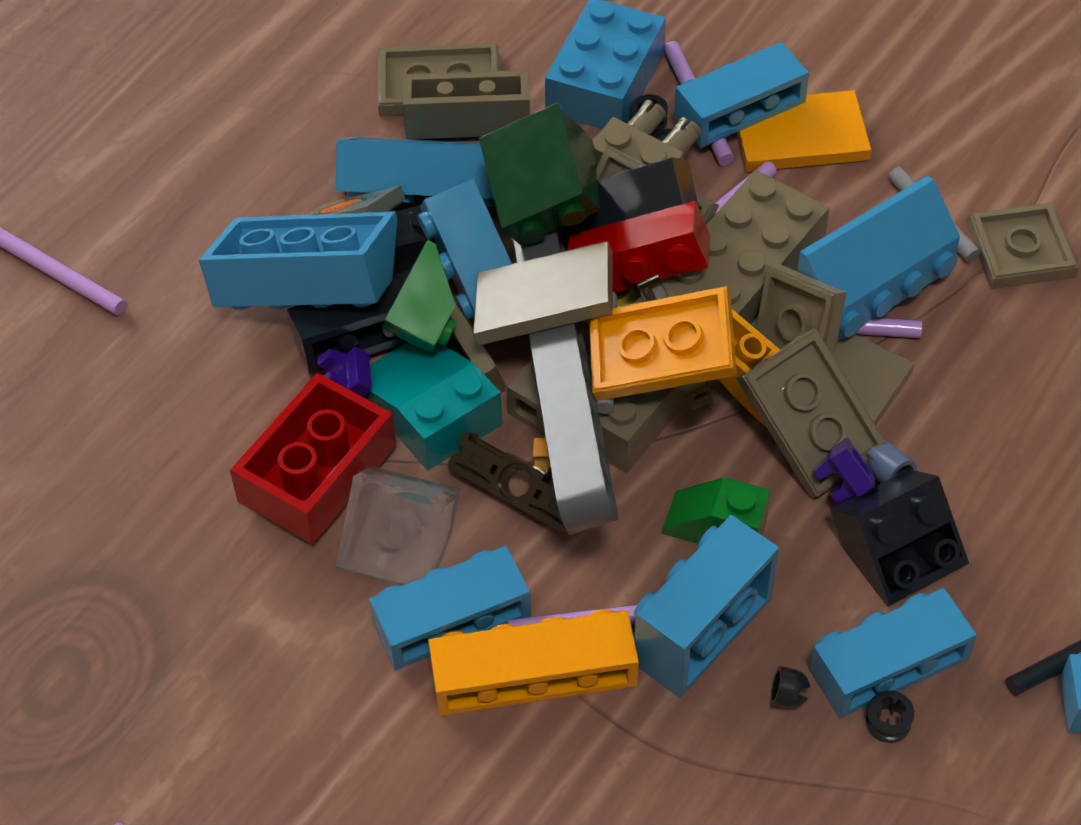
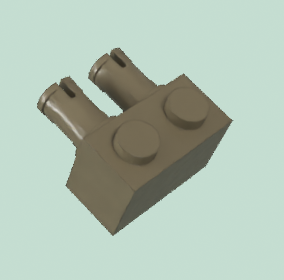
[593,100,702,167]

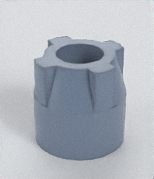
[866,441,917,483]

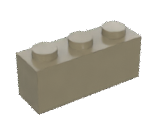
[403,70,530,139]

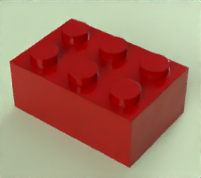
[230,372,397,545]

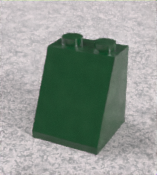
[479,102,600,245]

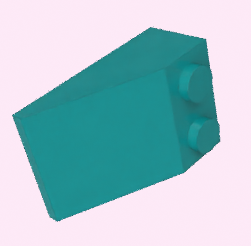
[363,342,502,471]

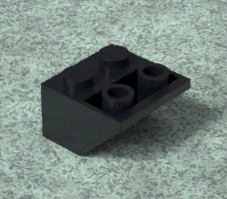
[830,469,969,605]

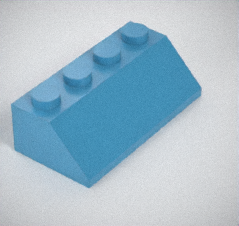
[335,137,496,207]
[797,175,960,342]
[199,211,398,310]

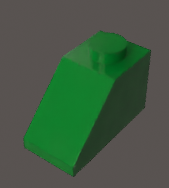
[382,240,457,353]
[662,477,771,544]

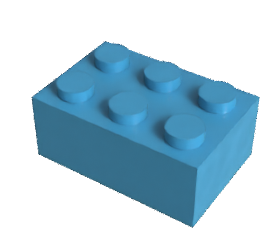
[545,0,666,129]
[633,515,779,698]

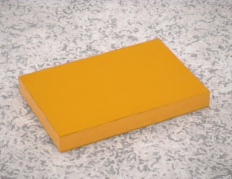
[737,90,872,172]
[590,286,737,401]

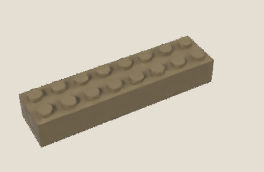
[587,170,830,473]

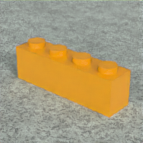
[428,609,639,716]

